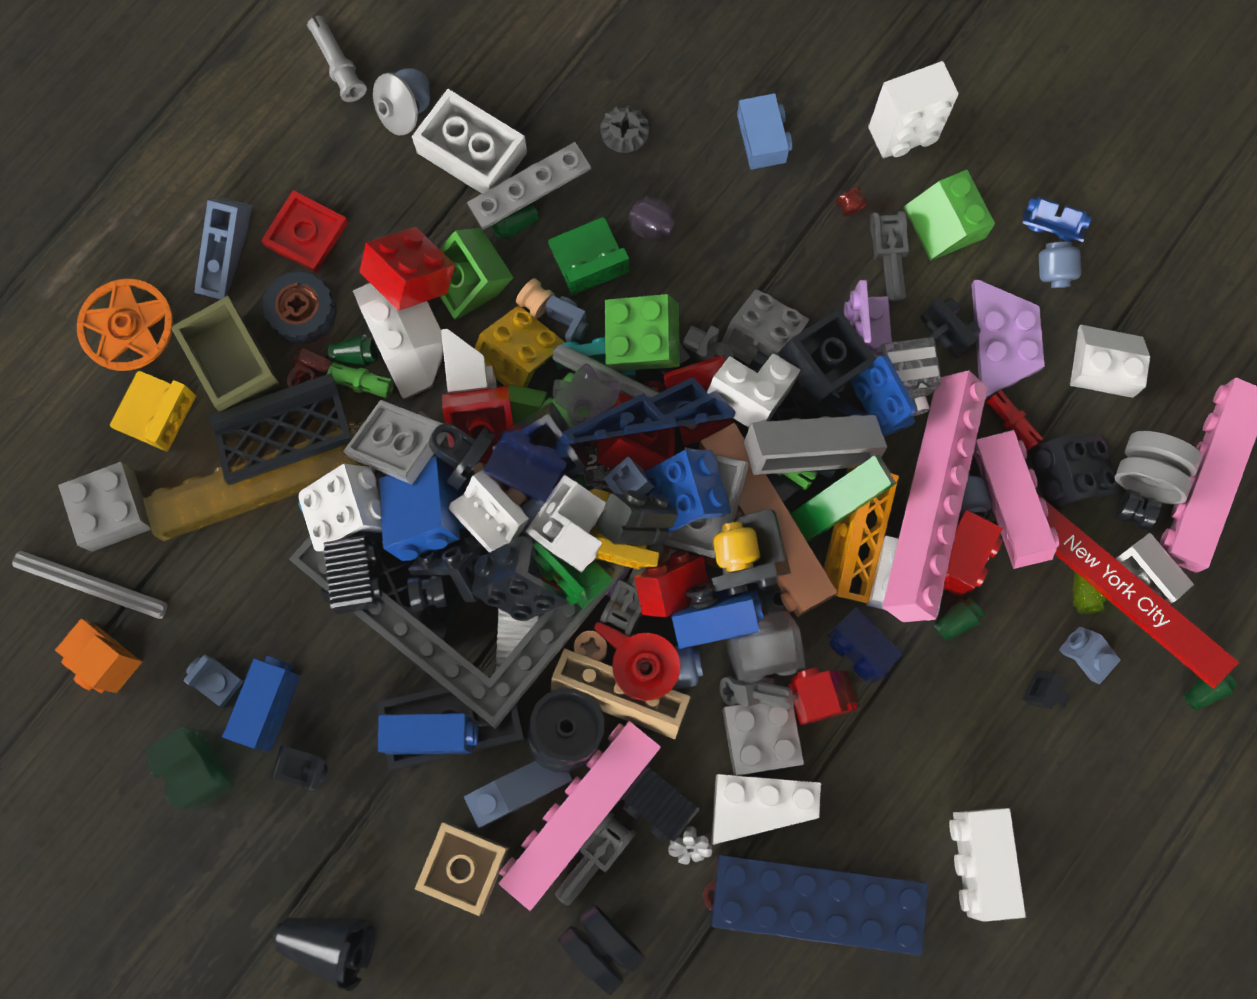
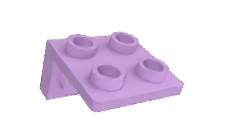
[844,280,893,359]

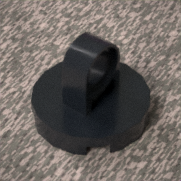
[429,423,496,490]

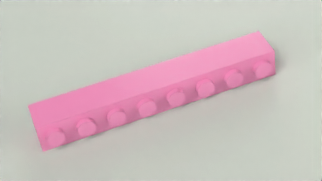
[882,370,988,622]

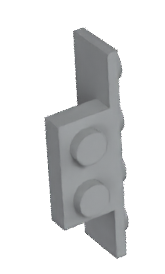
[467,142,591,230]

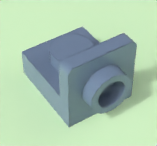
[604,456,654,495]
[183,654,244,707]

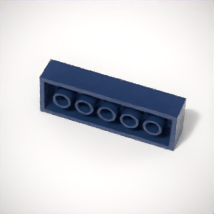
[710,854,928,956]

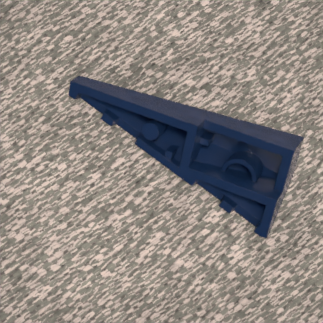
[561,377,736,444]

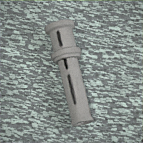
[307,16,367,102]

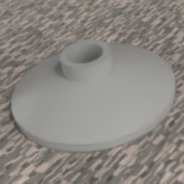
[373,73,418,135]

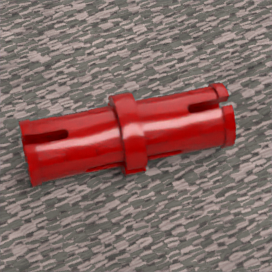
[986,389,1044,451]

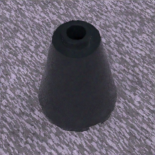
[273,918,375,991]

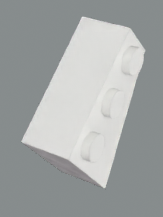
[711,774,821,844]

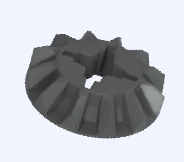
[601,105,649,153]

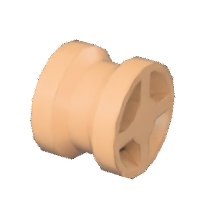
[516,278,555,319]
[574,631,607,662]

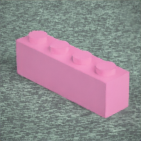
[973,430,1059,569]

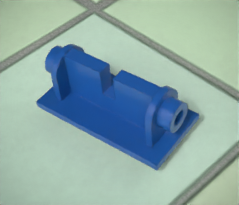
[1023,196,1092,242]

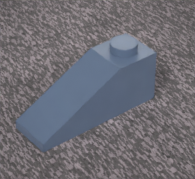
[194,198,252,299]
[464,761,573,828]

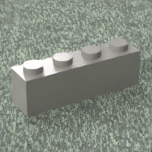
[743,415,887,475]

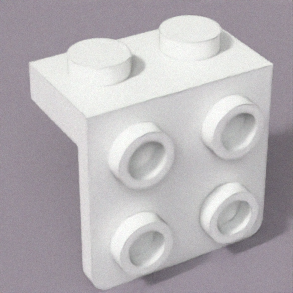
[299,464,382,552]

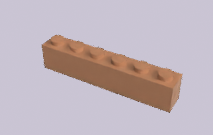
[698,423,837,618]

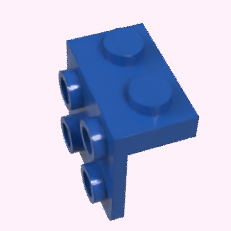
[851,355,916,437]
[645,450,731,533]

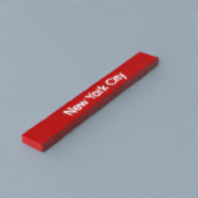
[1038,495,1239,689]

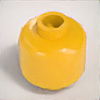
[713,522,760,573]

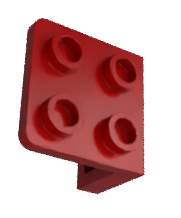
[664,356,741,446]

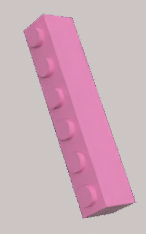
[1160,378,1257,573]
[499,721,661,911]

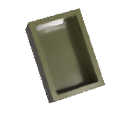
[171,296,281,412]

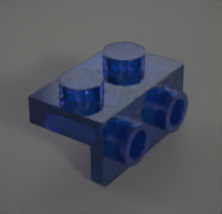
[483,430,567,504]

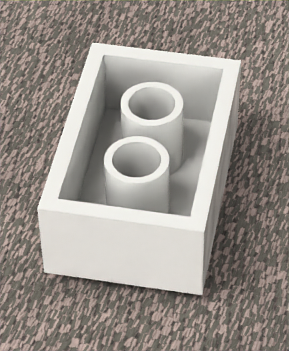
[868,61,959,159]
[412,89,527,193]
[950,808,1026,922]

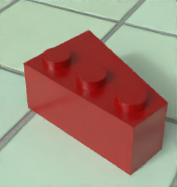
[787,667,859,727]

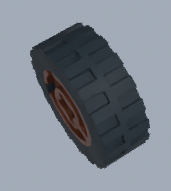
[262,271,337,345]

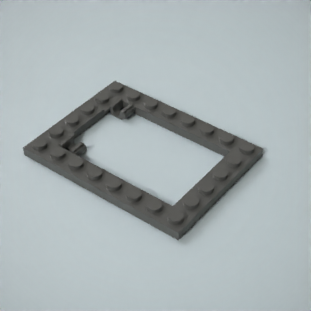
[289,411,624,728]

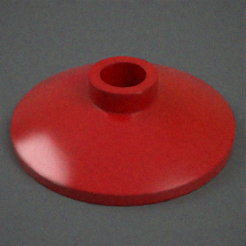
[612,633,680,701]

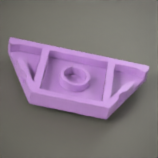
[971,280,1045,399]

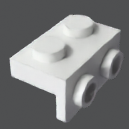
[449,470,529,552]

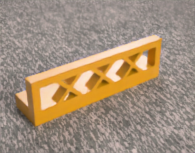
[823,468,899,604]

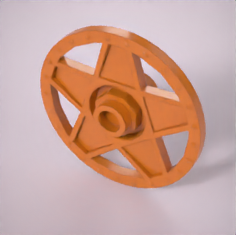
[77,279,174,371]

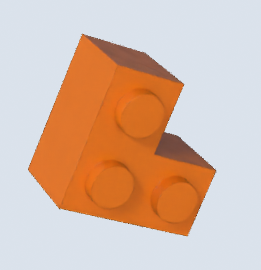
[55,618,142,693]

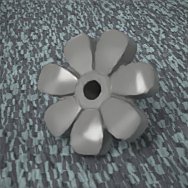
[669,826,712,864]

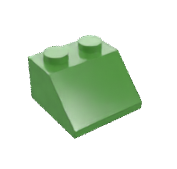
[904,170,995,261]
[440,228,513,320]

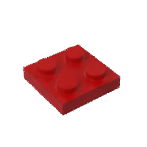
[261,190,348,274]

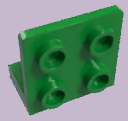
[548,218,629,296]
[532,541,613,609]

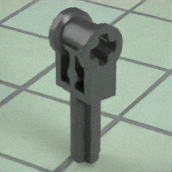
[870,211,909,302]
[600,545,664,636]
[720,670,798,709]
[555,811,637,906]

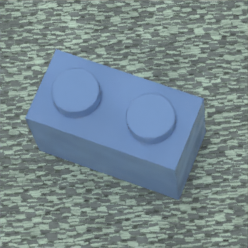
[737,93,792,170]

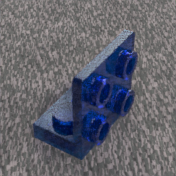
[827,607,903,683]

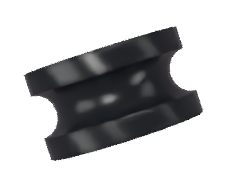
[685,582,719,609]

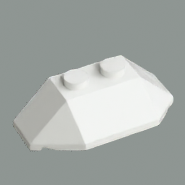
[353,283,444,400]

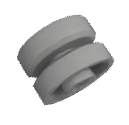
[1115,431,1203,504]

